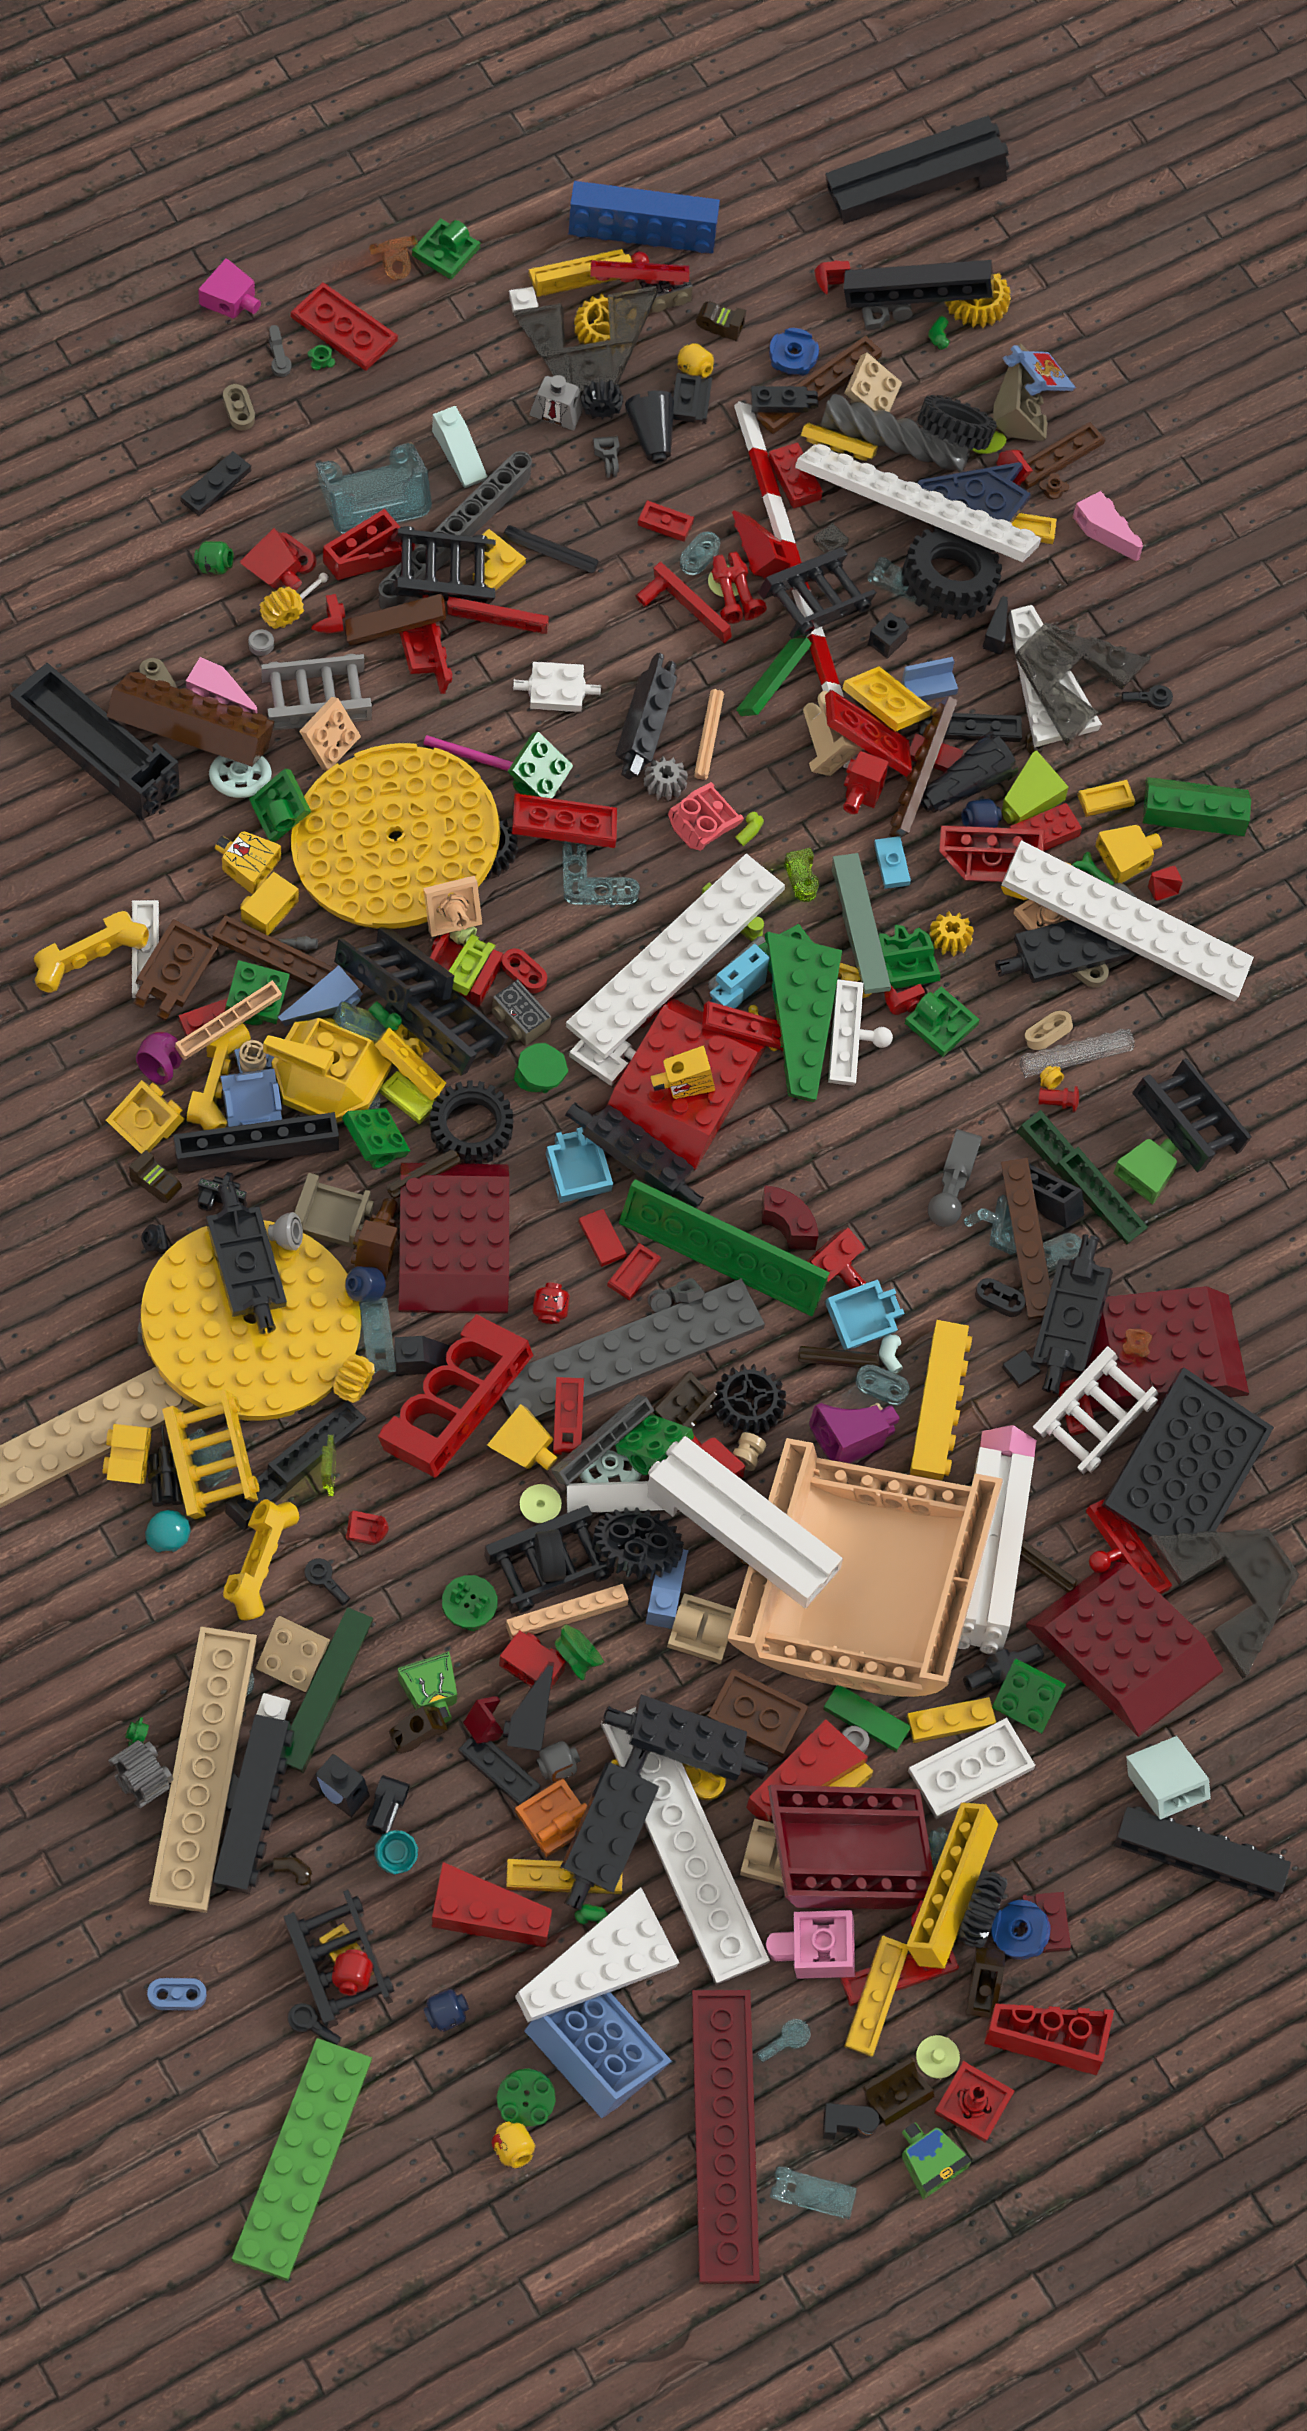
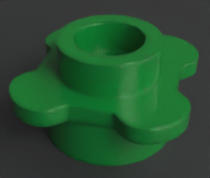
[308,345,335,370]
[125,1717,149,1747]

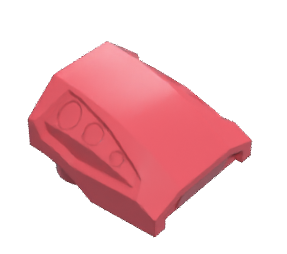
[668,782,744,851]

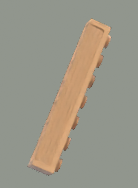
[175,980,282,1060]
[506,1584,629,1640]

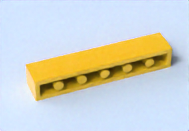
[909,1320,972,1481]
[906,1803,998,1968]

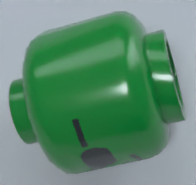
[194,541,234,574]

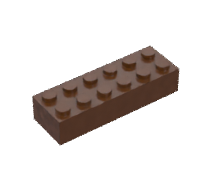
[107,672,275,767]

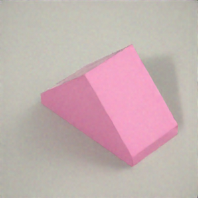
[980,1425,1037,1463]

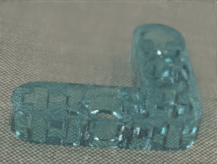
[562,841,640,905]

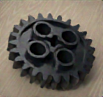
[592,1507,684,1580]

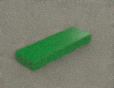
[823,1685,911,1752]

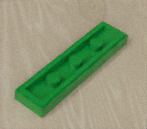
[736,637,812,716]

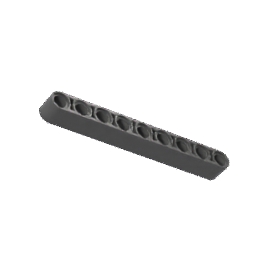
[378,451,532,609]

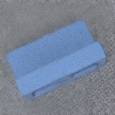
[901,657,958,701]

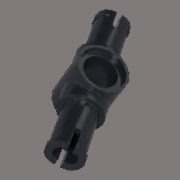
[963,1643,1044,1692]

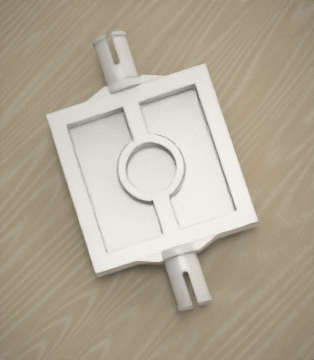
[513,662,601,712]

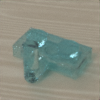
[964,1194,1016,1255]
[187,1427,233,1489]

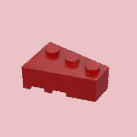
[323,508,415,580]

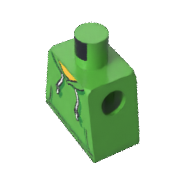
[397,1652,457,1723]

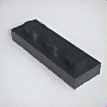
[180,451,251,516]

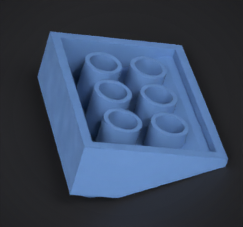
[525,1992,671,2118]

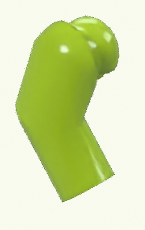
[735,812,764,846]

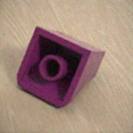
[809,1403,900,1464]

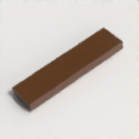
[1021,422,1105,490]
[345,594,446,646]

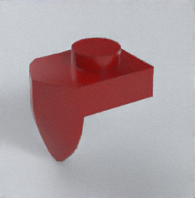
[814,260,850,294]
[997,449,1033,486]
[311,594,345,634]
[884,984,925,1015]
[346,1510,389,1545]

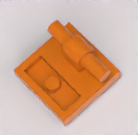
[515,1779,587,1857]

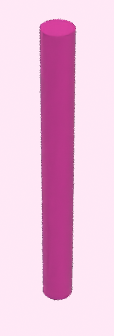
[424,735,513,771]

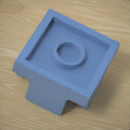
[220,1068,282,1127]

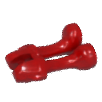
[712,551,767,624]

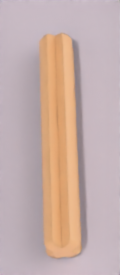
[694,689,724,780]

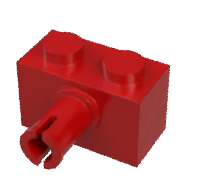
[843,751,889,814]
[806,1227,866,1289]

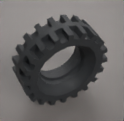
[901,526,1002,620]

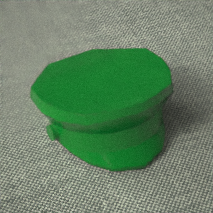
[514,1043,568,1094]
[555,1624,604,1681]

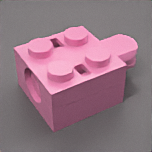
[766,1910,855,1979]

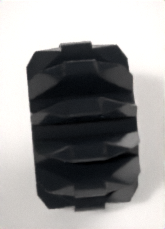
[581,378,623,421]

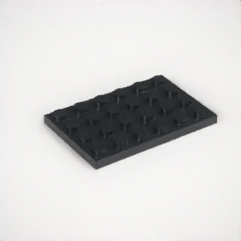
[1101,1367,1274,1566]

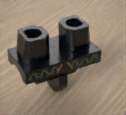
[197,1172,247,1211]

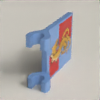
[1003,345,1076,395]

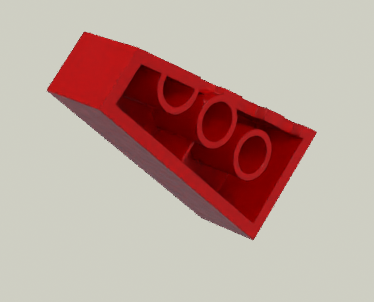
[746,1720,868,1823]
[432,1862,552,1947]
[984,2004,1114,2076]

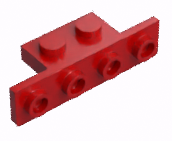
[399,595,452,694]

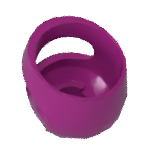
[136,1032,182,1085]

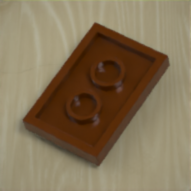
[707,1669,809,1758]

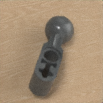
[927,1129,982,1227]

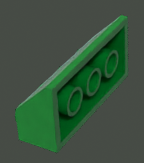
[1142,777,1251,836]

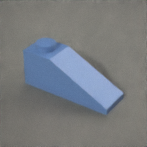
[278,965,363,1026]
[646,1549,688,1629]

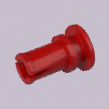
[1038,1086,1079,1113]

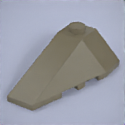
[993,343,1047,441]

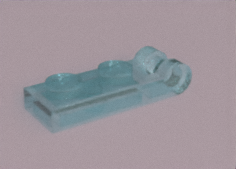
[867,557,928,609]
[360,1297,396,1374]
[770,2167,857,2219]

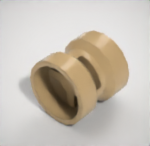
[239,1040,267,1072]
[732,1432,766,1471]

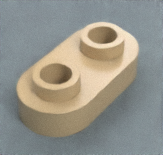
[1025,1011,1073,1050]

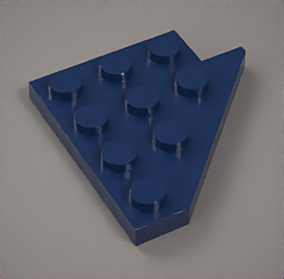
[917,462,1031,523]

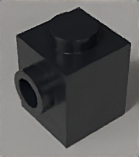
[868,612,909,659]

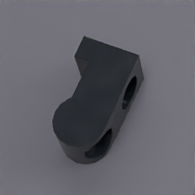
[823,2103,879,2140]

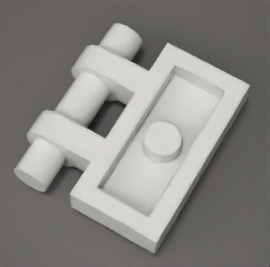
[569,1040,636,1086]

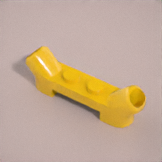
[34,911,149,993]
[187,1023,251,1130]
[223,1499,299,1621]

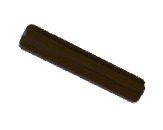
[386,1150,461,1199]
[798,1346,879,1370]
[1020,1539,1078,1592]

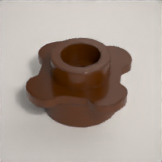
[1039,473,1069,499]

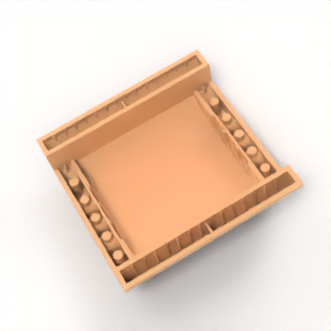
[727,1438,1003,1697]

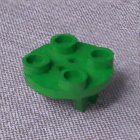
[442,1575,498,1631]
[497,2068,556,2127]

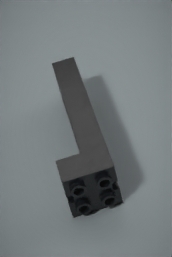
[825,115,1010,224]
[10,663,180,820]

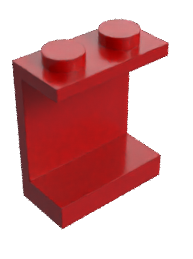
[430,933,503,1007]

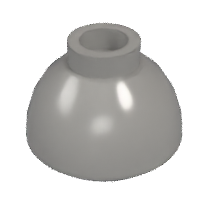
[268,1212,303,1250]

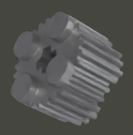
[108,1741,174,1808]

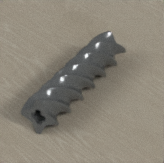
[821,394,971,473]

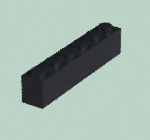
[844,260,994,308]
[173,1112,339,1173]
[213,1714,294,1894]
[1114,1806,1291,1902]

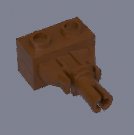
[351,1198,398,1282]

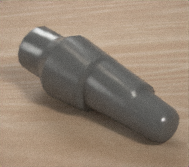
[278,936,318,951]

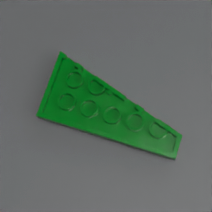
[764,931,842,1102]

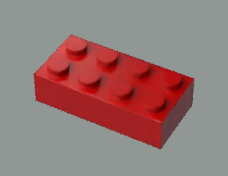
[769,442,823,509]
[1010,803,1082,851]

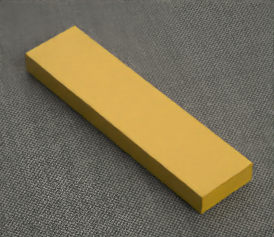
[506,1859,623,1894]
[844,1936,908,2057]

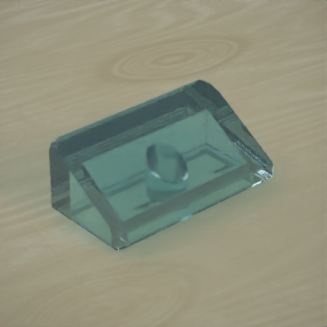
[333,1001,386,1041]

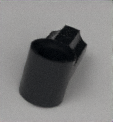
[366,1775,410,1836]

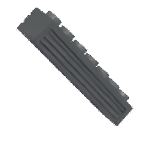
[551,1395,654,1486]

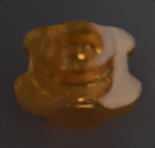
[1123,1329,1152,1357]

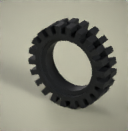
[917,395,997,450]
[430,1080,514,1164]

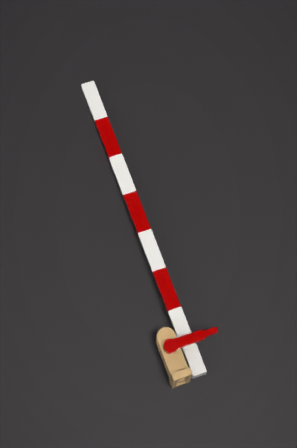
[734,402,887,776]

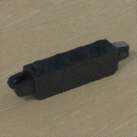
[615,653,677,780]

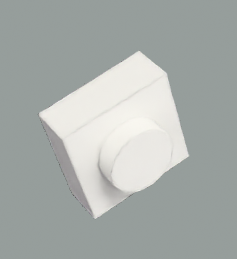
[509,287,538,316]
[257,1693,291,1721]

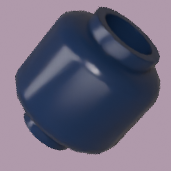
[961,799,1002,828]
[345,1266,386,1302]
[424,1988,469,2032]

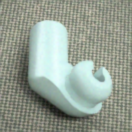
[879,1334,903,1375]

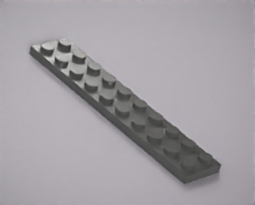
[501,1279,765,1420]

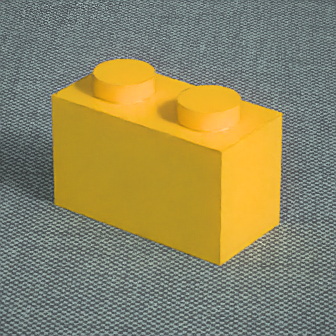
[240,872,299,935]

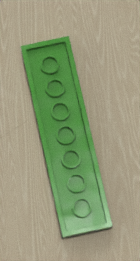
[232,2038,372,2281]

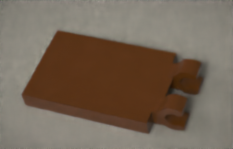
[133,919,220,1021]

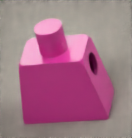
[198,259,261,318]

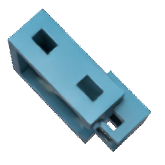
[710,944,770,1008]
[545,1127,613,1203]
[824,1279,905,1350]

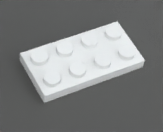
[908,1718,1035,1819]

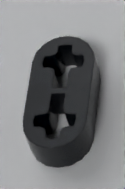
[975,1278,1025,1317]

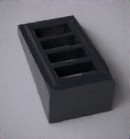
[982,596,1008,655]

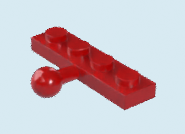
[590,252,690,285]
[1086,1499,1172,1594]

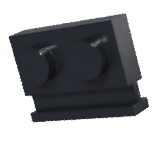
[673,373,712,424]

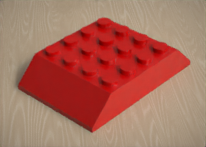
[607,998,767,1171]

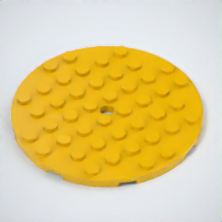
[291,743,500,929]
[140,1220,361,1421]

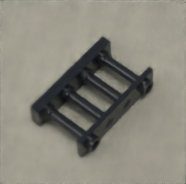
[390,526,496,604]
[758,547,876,639]
[334,927,455,1012]
[385,989,509,1076]
[1132,1058,1252,1173]
[484,1505,615,1614]
[283,1890,395,2029]

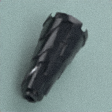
[920,731,1019,813]

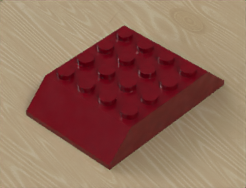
[399,1163,509,1314]
[1088,1286,1249,1412]
[1026,1561,1223,1737]
[768,1785,934,1909]

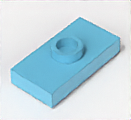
[874,836,911,889]

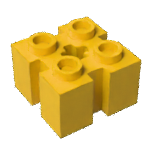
[103,1424,152,1484]

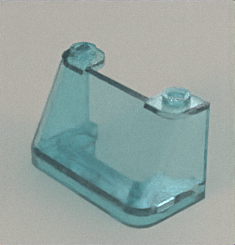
[315,442,432,534]

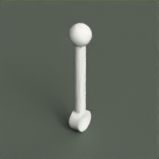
[300,573,328,599]

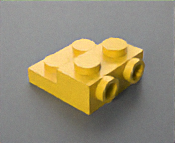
[106,1080,185,1154]

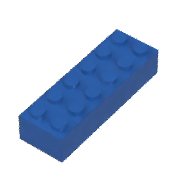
[568,181,720,253]

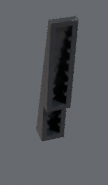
[225,1400,367,1531]

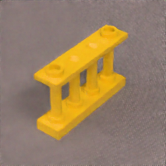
[162,1390,259,1519]

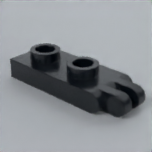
[751,386,819,413]

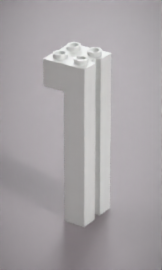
[647,1436,843,1609]
[958,1447,1034,1654]

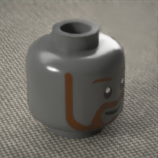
[536,1741,581,1783]

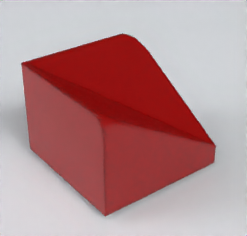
[1148,866,1183,901]

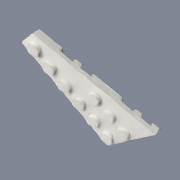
[1008,605,1102,748]
[515,1887,679,2022]

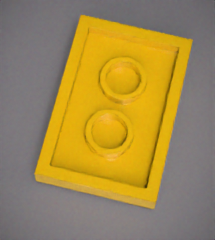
[842,666,932,732]

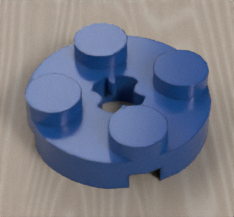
[769,328,819,376]
[991,1900,1050,1959]

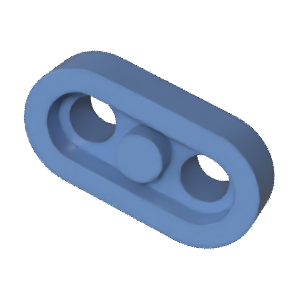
[147,1978,207,2010]

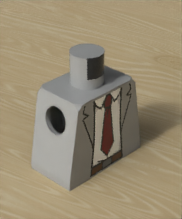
[530,375,583,431]

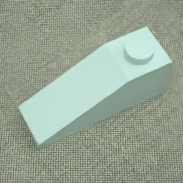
[432,406,487,488]

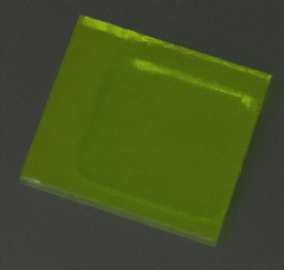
[321,1435,336,1496]

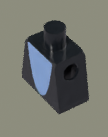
[309,1754,370,1818]

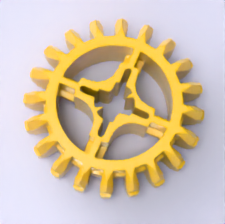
[945,273,1011,328]
[574,293,641,357]

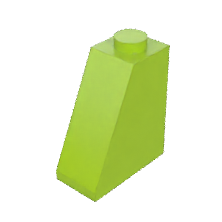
[1001,750,1069,825]

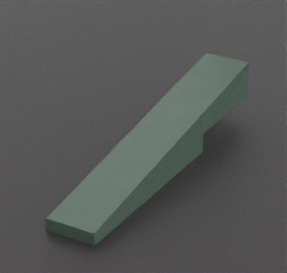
[832,853,891,994]

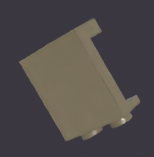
[294,1173,374,1248]

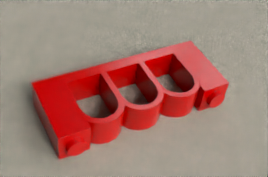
[378,1314,534,1478]

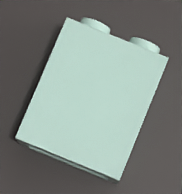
[1126,1736,1211,1819]

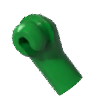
[928,316,949,350]
[368,1001,402,1031]
[574,1904,609,1924]

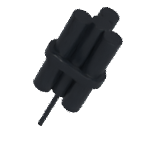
[148,1425,183,1507]

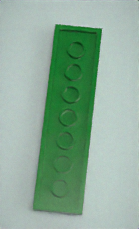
[619,1179,830,1317]

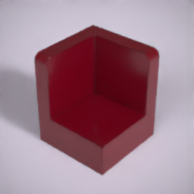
[463,1696,503,1744]

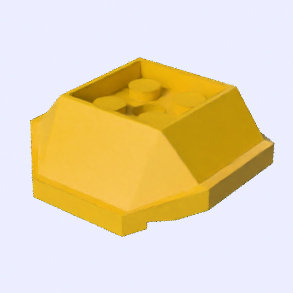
[271,1018,392,1123]

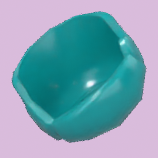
[145,1510,191,1553]
[374,1830,418,1874]

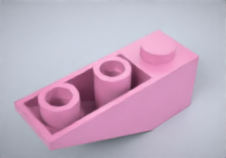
[1073,491,1143,561]
[186,657,257,714]

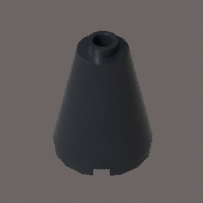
[625,391,674,464]

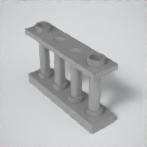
[261,654,372,731]

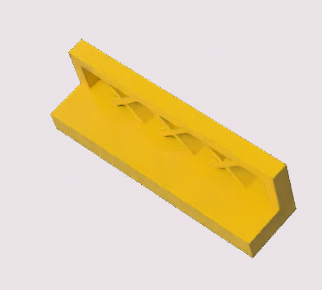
[529,249,632,297]

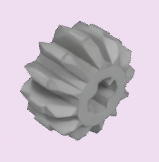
[644,756,688,802]

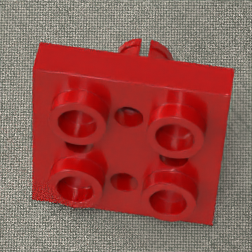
[934,2061,1015,2143]

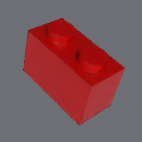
[499,1630,566,1688]

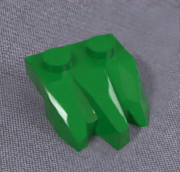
[879,925,941,989]

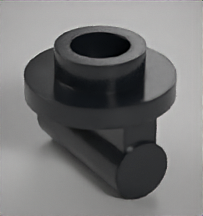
[141,1224,169,1254]

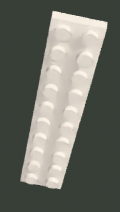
[795,444,1041,562]
[1001,840,1254,1002]
[566,854,785,1059]
[601,1707,770,1985]

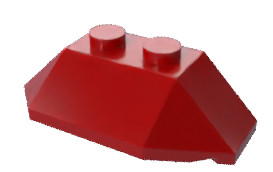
[939,826,1045,882]

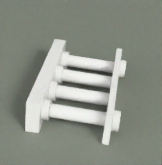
[1033,1346,1158,1475]

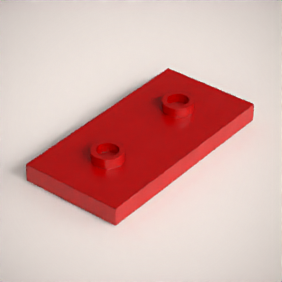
[290,282,398,371]
[825,689,912,777]
[512,794,617,848]

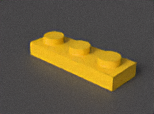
[801,423,878,461]
[374,1028,446,1101]
[907,1697,996,1743]

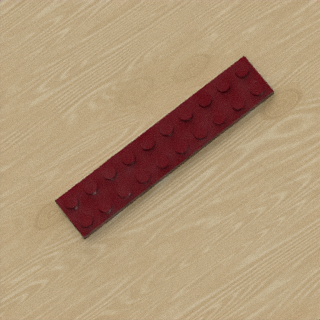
[692,1990,760,2284]

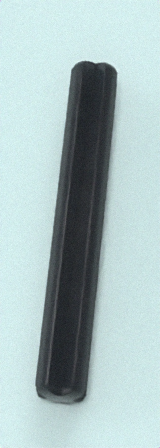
[504,525,599,573]

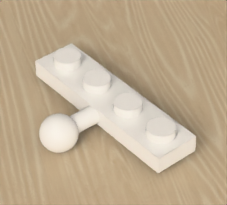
[828,979,893,1086]

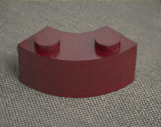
[762,1185,819,1250]

